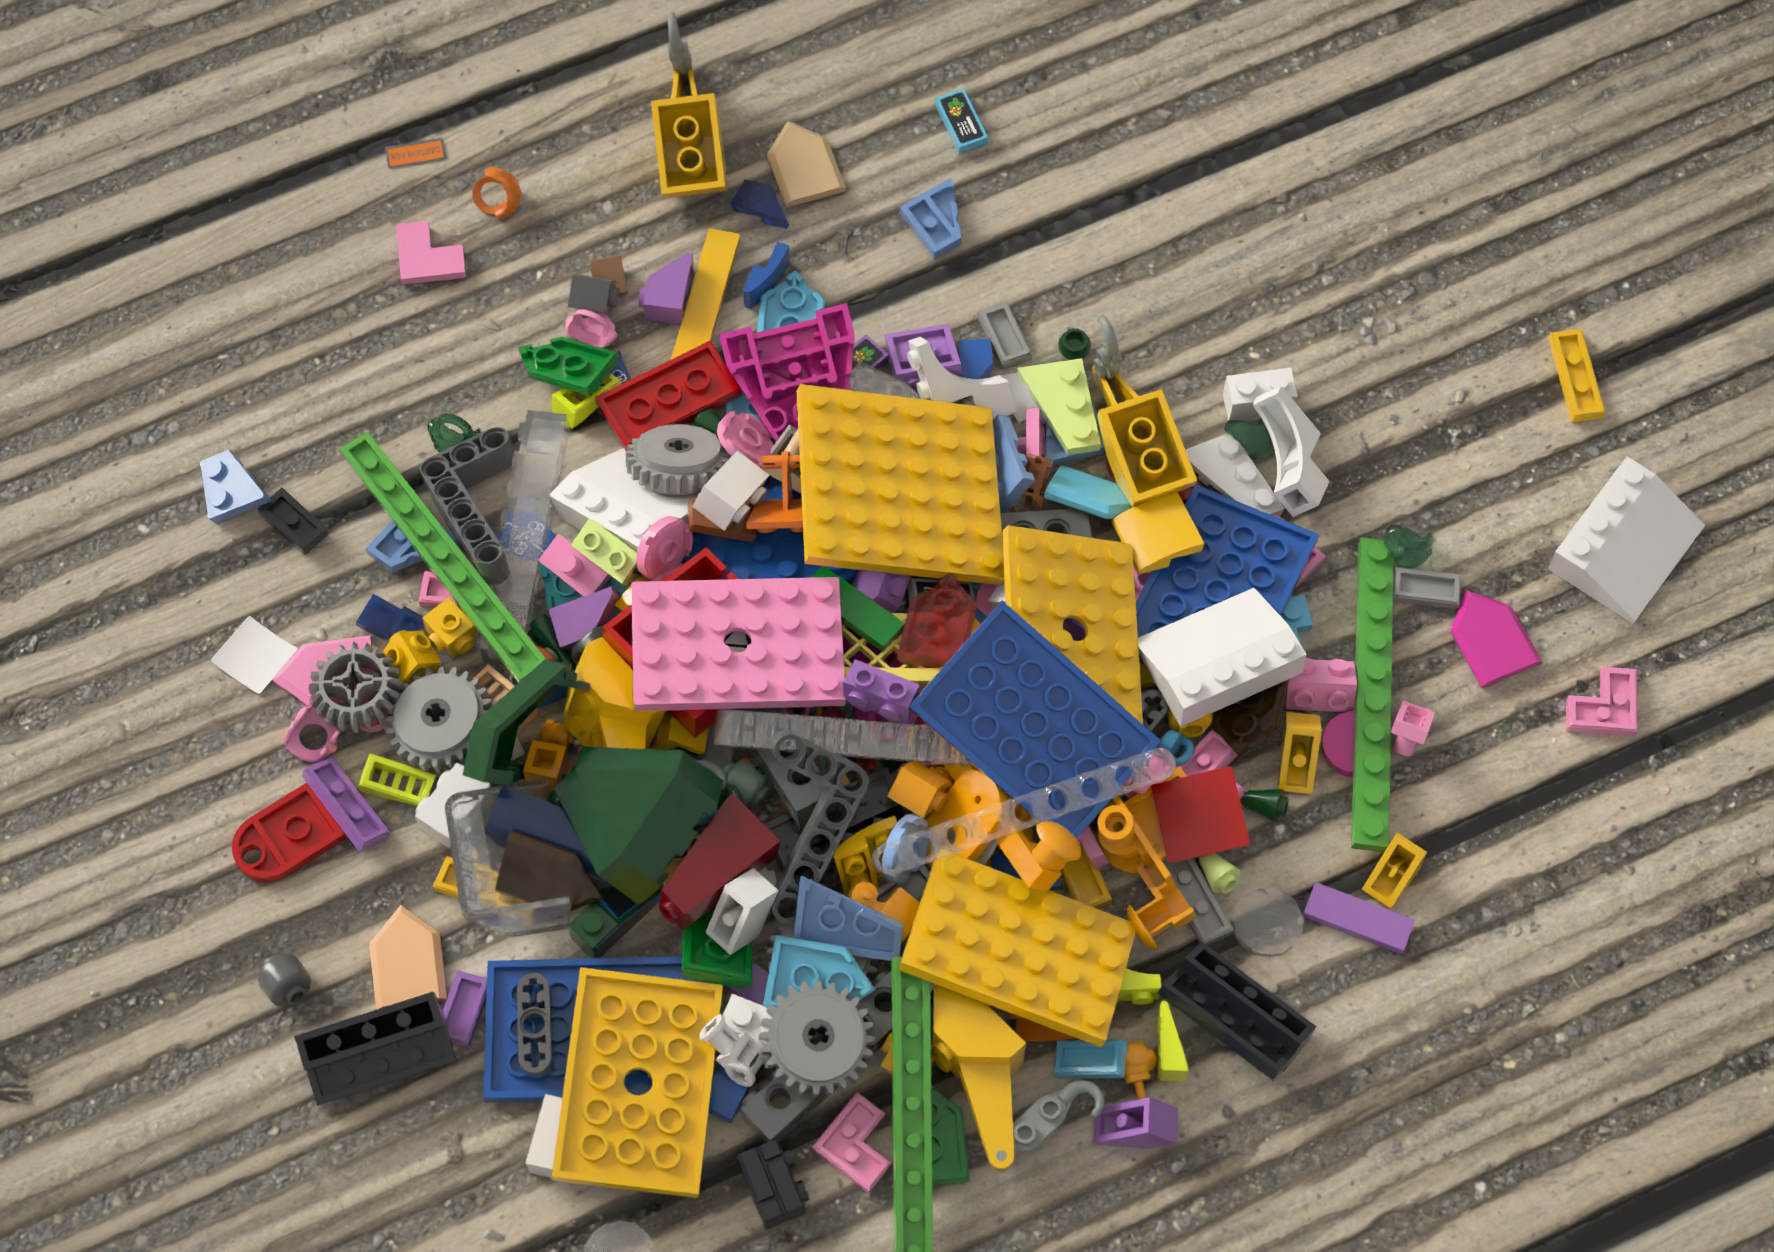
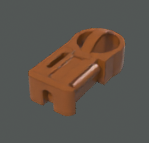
[1009,453,1054,512]

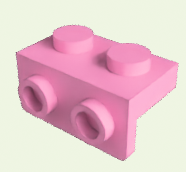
[1285,658,1357,712]

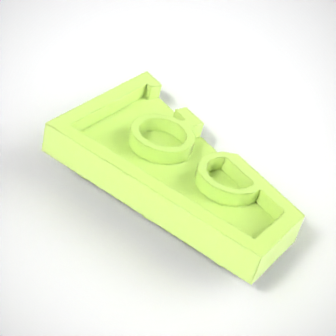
[1017,358,1101,455]

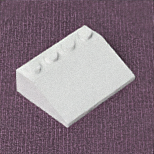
[549,448,699,551]
[1548,456,1705,624]
[1138,588,1307,727]

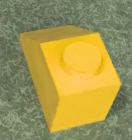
[1278,712,1322,795]

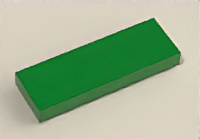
[812,566,905,652]

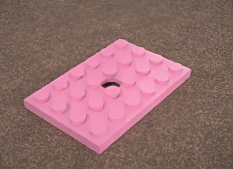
[631,577,846,711]

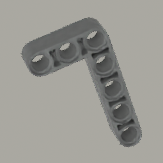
[420,427,516,585]
[770,730,869,924]

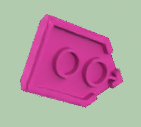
[1450,590,1542,688]

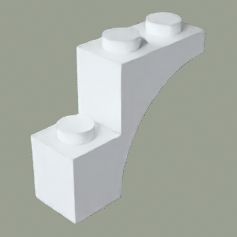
[907,337,1018,419]
[1253,386,1330,517]

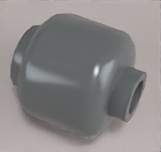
[258,954,312,1007]

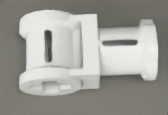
[699,1014,770,1087]

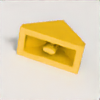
[1362,832,1427,909]

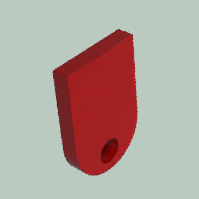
[232,782,346,882]

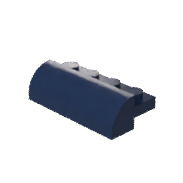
[485,785,612,888]

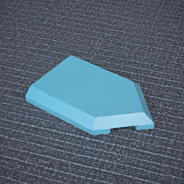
[757,270,825,332]
[1044,465,1135,519]
[763,935,875,1008]

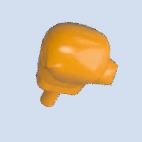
[1124,1041,1157,1100]

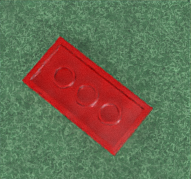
[595,340,742,451]

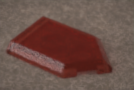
[897,573,978,667]

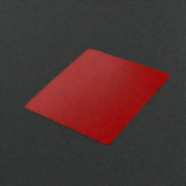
[1151,766,1250,864]

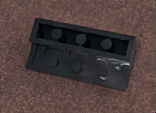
[764,767,913,882]
[1157,941,1317,1080]
[294,991,457,1106]

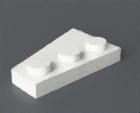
[1186,432,1285,516]

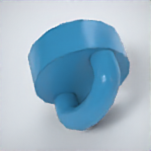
[1157,730,1194,766]

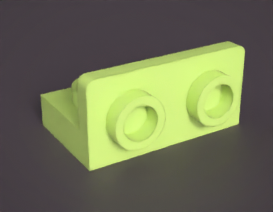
[571,519,643,586]

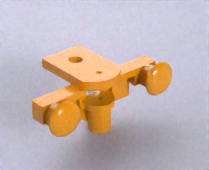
[925,732,1081,891]
[1098,766,1197,950]

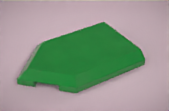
[518,337,620,396]
[682,905,753,989]
[891,1084,969,1186]

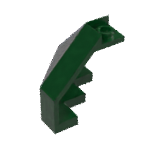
[463,659,590,786]
[554,746,724,905]

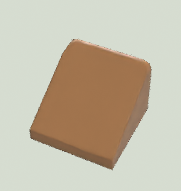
[589,255,628,296]

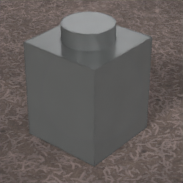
[568,274,620,313]

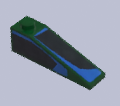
[568,854,686,958]

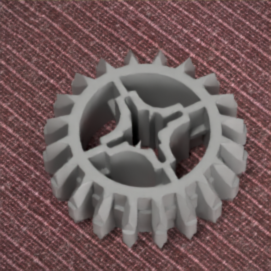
[308,641,402,733]

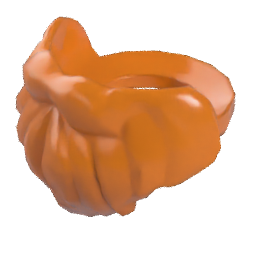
[472,167,522,220]

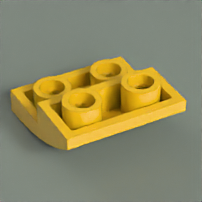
[1112,492,1204,574]
[833,816,897,897]

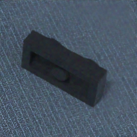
[257,487,329,555]

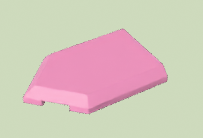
[272,635,375,707]

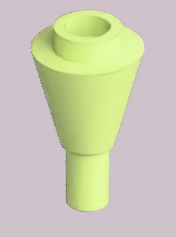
[1198,853,1240,893]

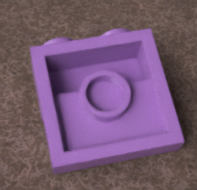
[885,324,962,396]
[843,659,920,728]

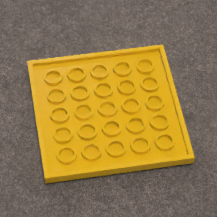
[797,384,1005,585]

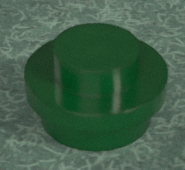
[1058,328,1091,360]

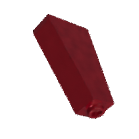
[659,793,781,931]

